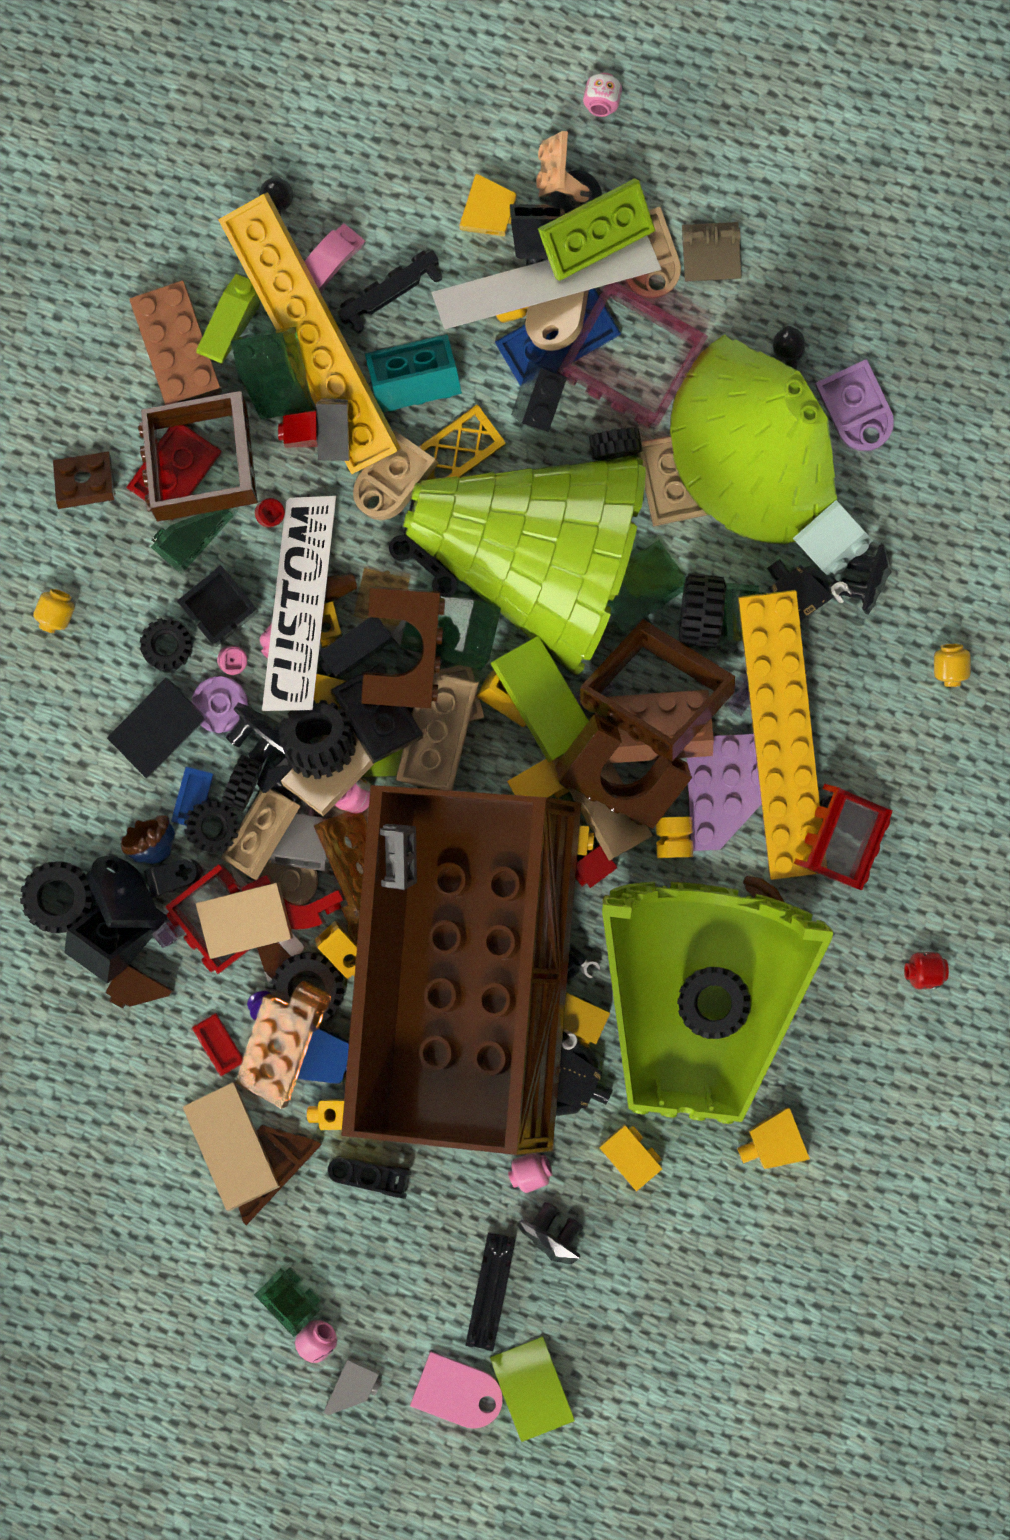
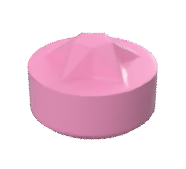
[217,645,247,675]

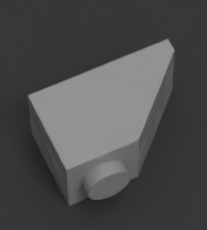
[323,1357,382,1415]

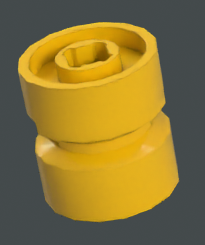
[656,817,694,858]

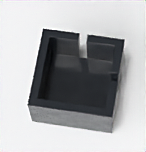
[177,565,259,648]

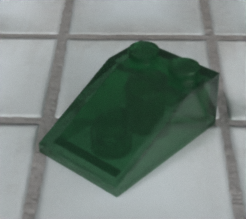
[231,327,314,420]
[151,508,238,575]
[607,540,686,635]
[400,596,501,671]

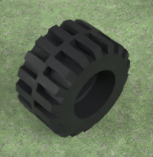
[679,573,726,648]
[279,700,356,779]
[20,861,95,933]
[271,952,346,1025]
[677,967,752,1039]

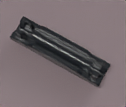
[337,250,442,334]
[465,1232,516,1351]

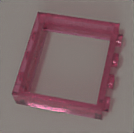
[557,282,708,428]

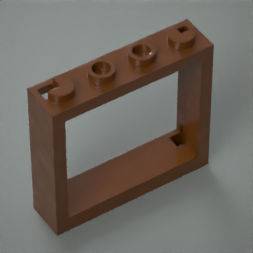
[138,391,258,522]
[580,619,735,761]

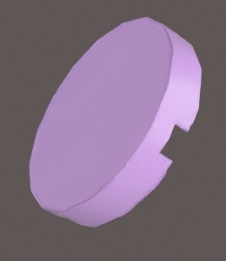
[192,676,248,733]

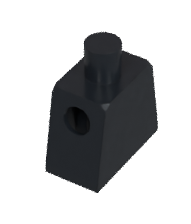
[509,204,565,266]

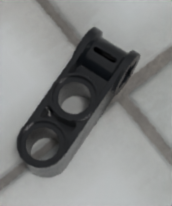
[327,1156,412,1199]

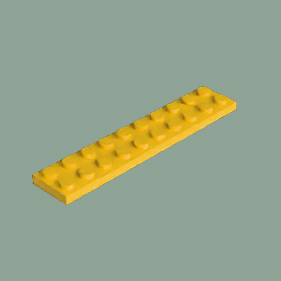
[218,193,401,474]
[738,590,827,880]

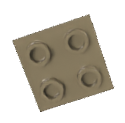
[682,222,741,282]

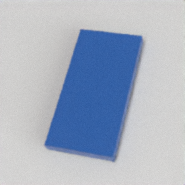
[495,288,621,387]

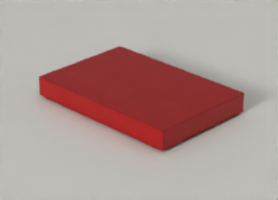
[126,425,222,521]

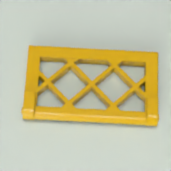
[419,404,506,480]

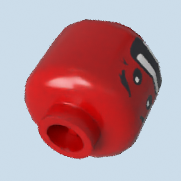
[904,952,949,990]

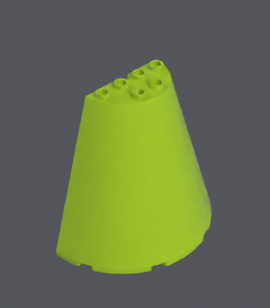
[601,882,833,1124]

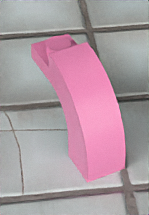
[304,223,365,293]

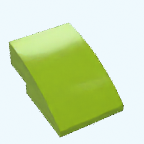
[490,1336,575,1442]

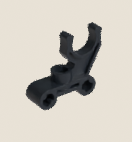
[389,500,458,599]

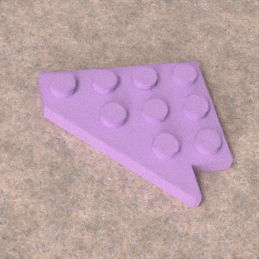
[686,734,761,851]

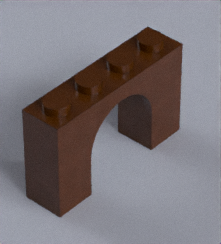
[361,586,445,709]
[555,715,692,829]

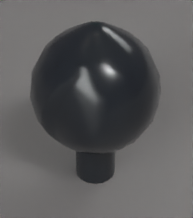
[259,176,293,216]
[772,326,806,370]

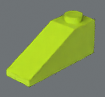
[196,273,260,363]

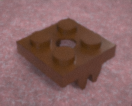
[53,451,116,509]

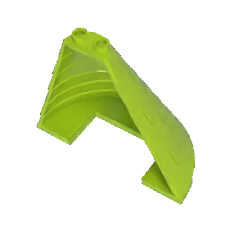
[669,334,837,545]
[403,456,646,675]

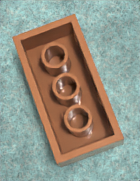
[129,280,222,405]
[594,690,714,764]

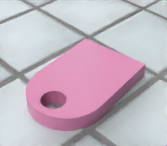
[410,1351,503,1428]

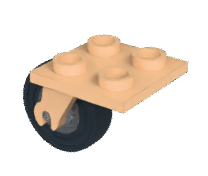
[536,131,602,214]

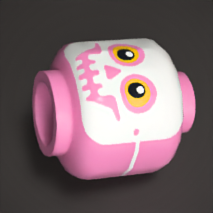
[583,73,622,117]
[335,777,371,814]

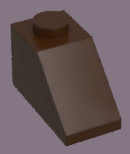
[105,965,174,1009]

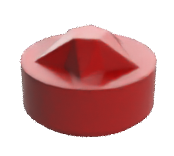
[255,498,285,528]

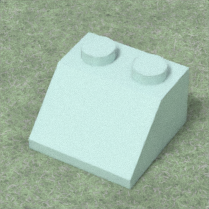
[793,500,873,577]

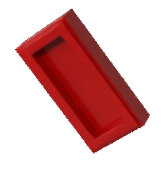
[192,1013,246,1077]

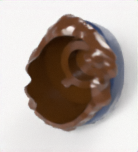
[121,815,176,864]

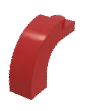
[241,874,346,929]

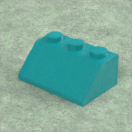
[365,334,462,412]

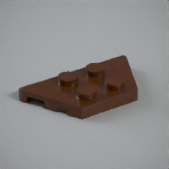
[238,1124,322,1226]

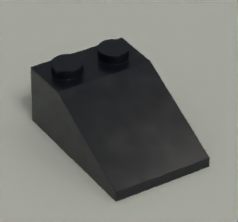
[64,906,167,984]

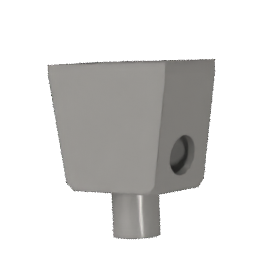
[271,801,326,871]

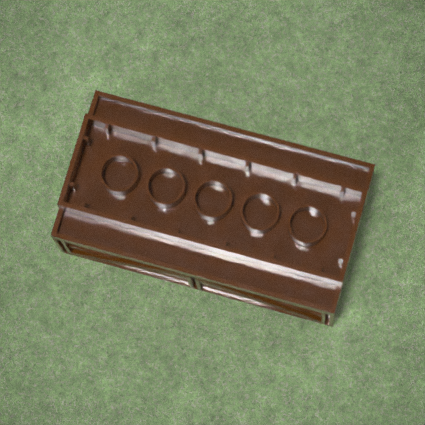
[341,785,581,1155]

